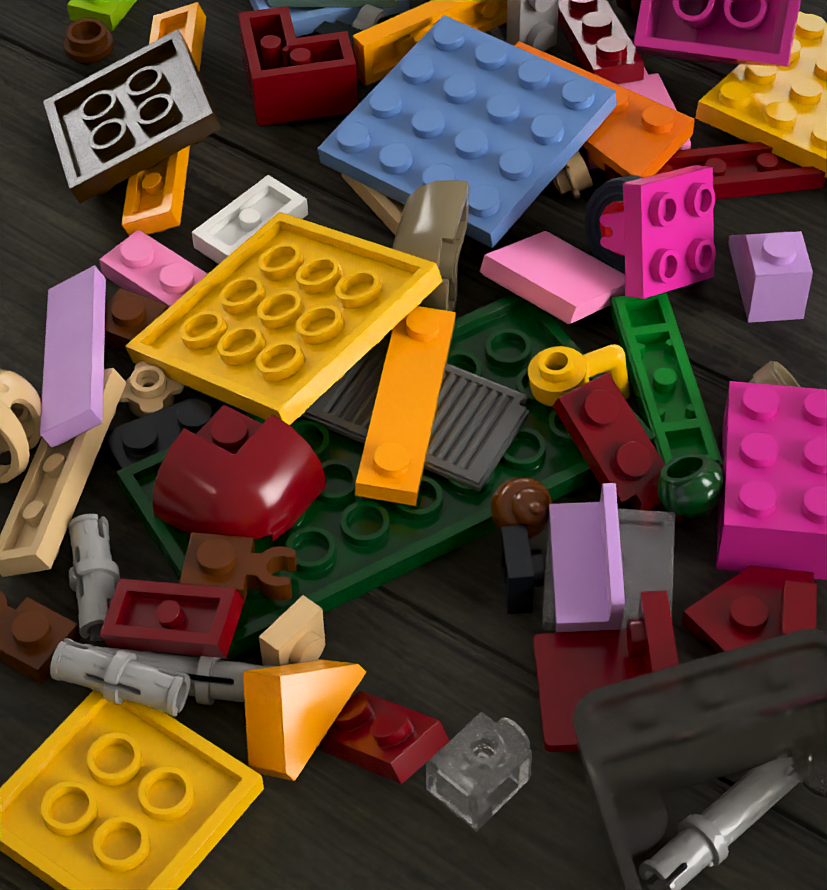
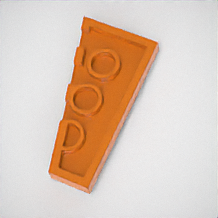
[514,41,694,178]

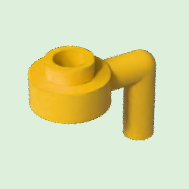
[528,344,630,407]

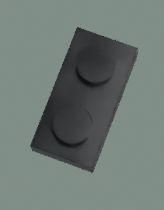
[103,393,221,470]

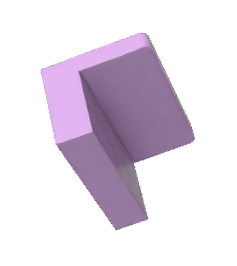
[549,483,625,632]

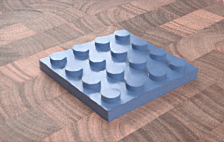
[317,15,617,248]

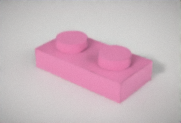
[99,229,207,308]

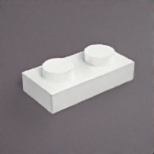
[192,175,308,264]

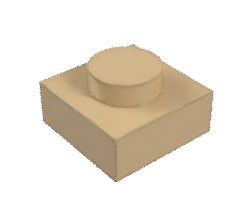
[259,595,326,666]

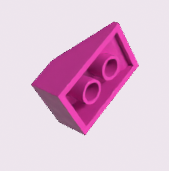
[633,0,801,67]

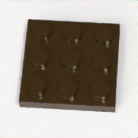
[43,29,222,203]

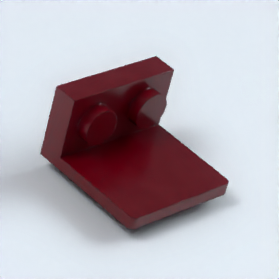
[533,590,685,752]

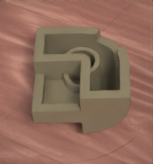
[392,180,469,312]

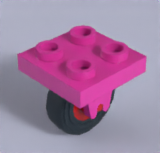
[584,165,716,299]

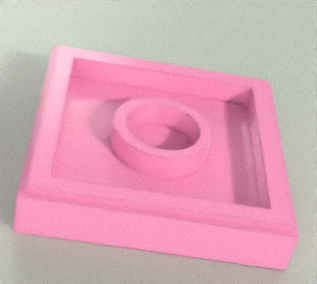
[479,231,626,324]

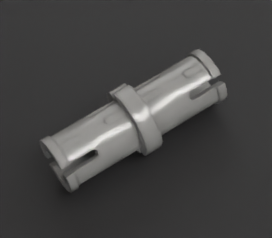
[68,513,120,641]
[50,638,190,716]

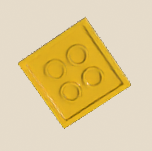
[0,690,264,890]

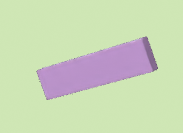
[40,265,106,447]

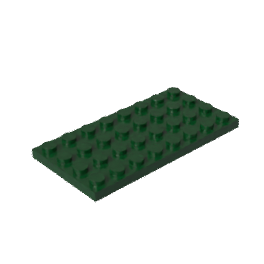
[116,293,656,660]

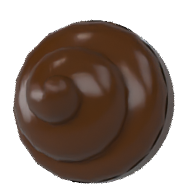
[491,477,552,539]

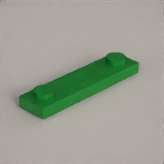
[609,292,723,468]

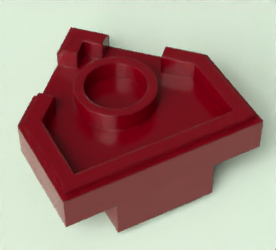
[682,566,817,691]

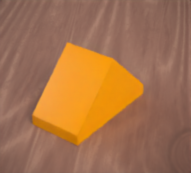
[243,659,366,781]

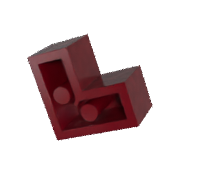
[238,6,358,126]

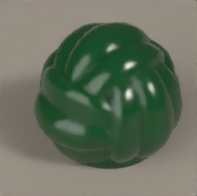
[658,453,725,519]

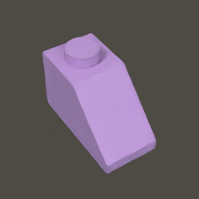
[728,231,813,323]

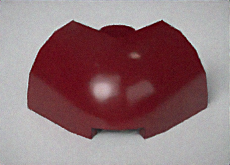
[153,404,326,541]

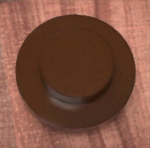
[63,18,114,64]

